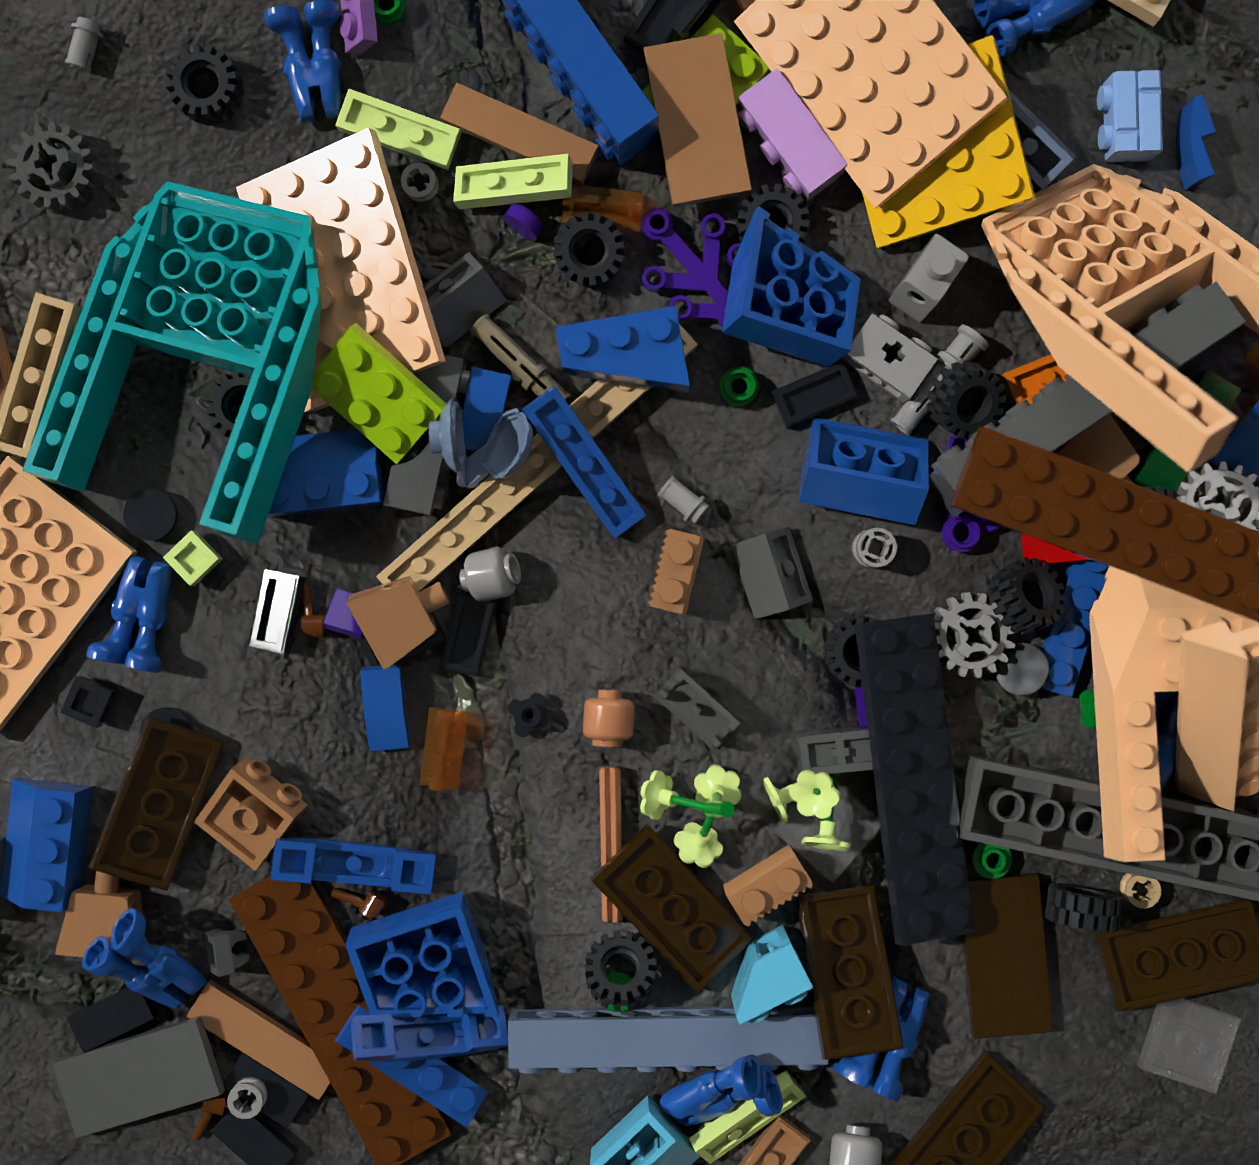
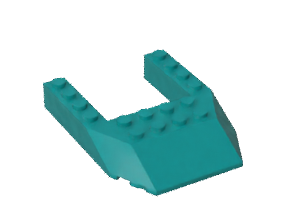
[22,181,322,545]

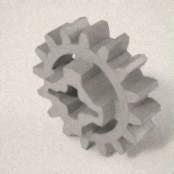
[1176,461,1259,531]
[934,592,1015,678]

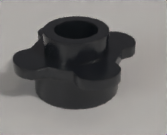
[508,693,552,737]

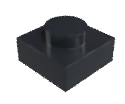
[60,675,117,728]

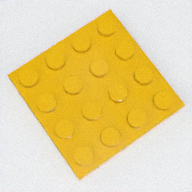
[862,35,1035,249]

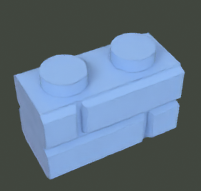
[1097,70,1163,162]

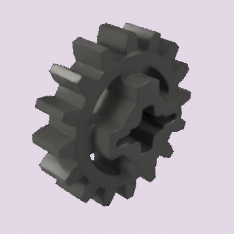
[7,122,99,212]

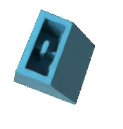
[731,925,813,1025]
[590,1095,700,1165]

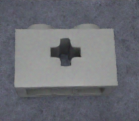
[840,313,937,403]

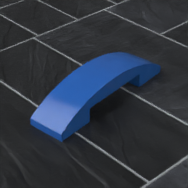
[270,838,436,894]
[350,1005,508,1062]

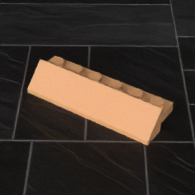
[1175,621,1259,812]

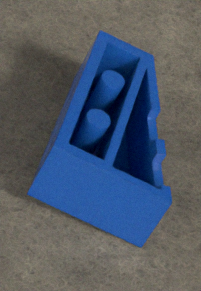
[555,306,690,393]

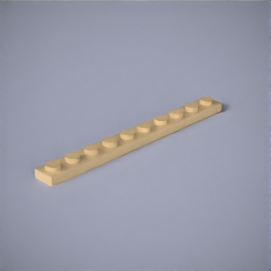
[376,324,698,592]

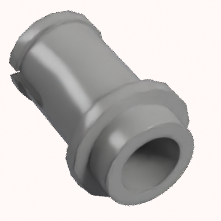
[64,17,104,73]
[658,476,709,524]

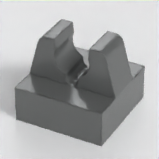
[203,928,250,977]

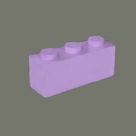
[737,68,848,202]

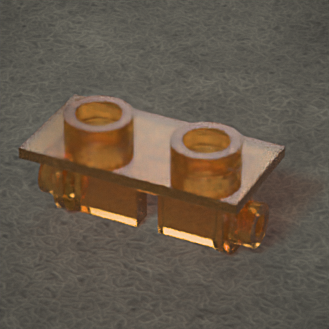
[562,184,644,232]
[419,707,469,791]

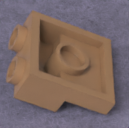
[194,756,308,871]

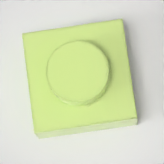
[163,530,223,586]

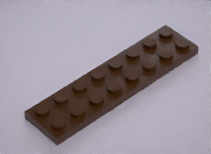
[949,426,1259,622]
[229,875,452,1165]

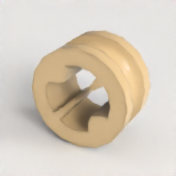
[1120,873,1161,909]

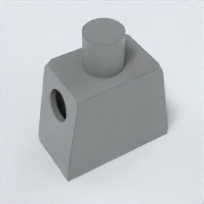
[888,234,969,323]

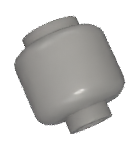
[459,547,521,602]
[829,1124,882,1165]

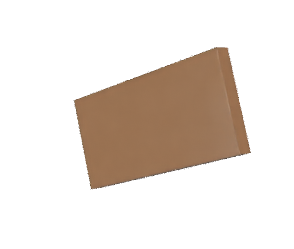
[643,33,751,208]

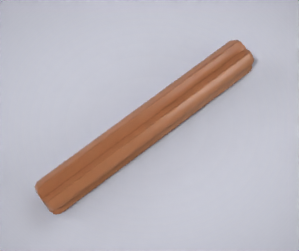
[599,766,623,923]

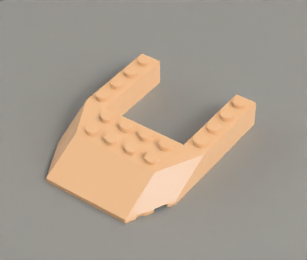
[981,164,1259,473]
[1089,529,1259,862]

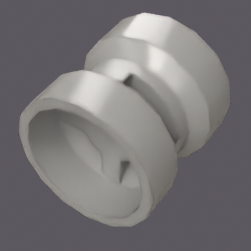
[851,527,897,568]

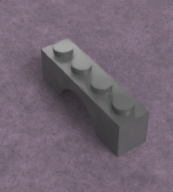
[383,355,471,517]

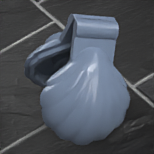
[429,398,533,488]

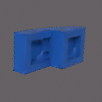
[1176,94,1216,190]
[462,367,512,452]
[360,664,410,751]

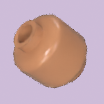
[583,689,634,747]

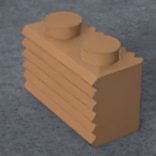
[647,529,705,615]
[723,845,813,926]

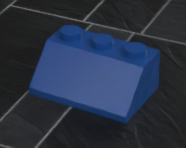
[799,417,929,525]
[267,429,386,518]
[0,778,93,912]

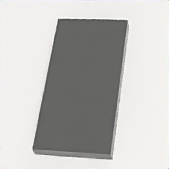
[52,1015,225,1138]

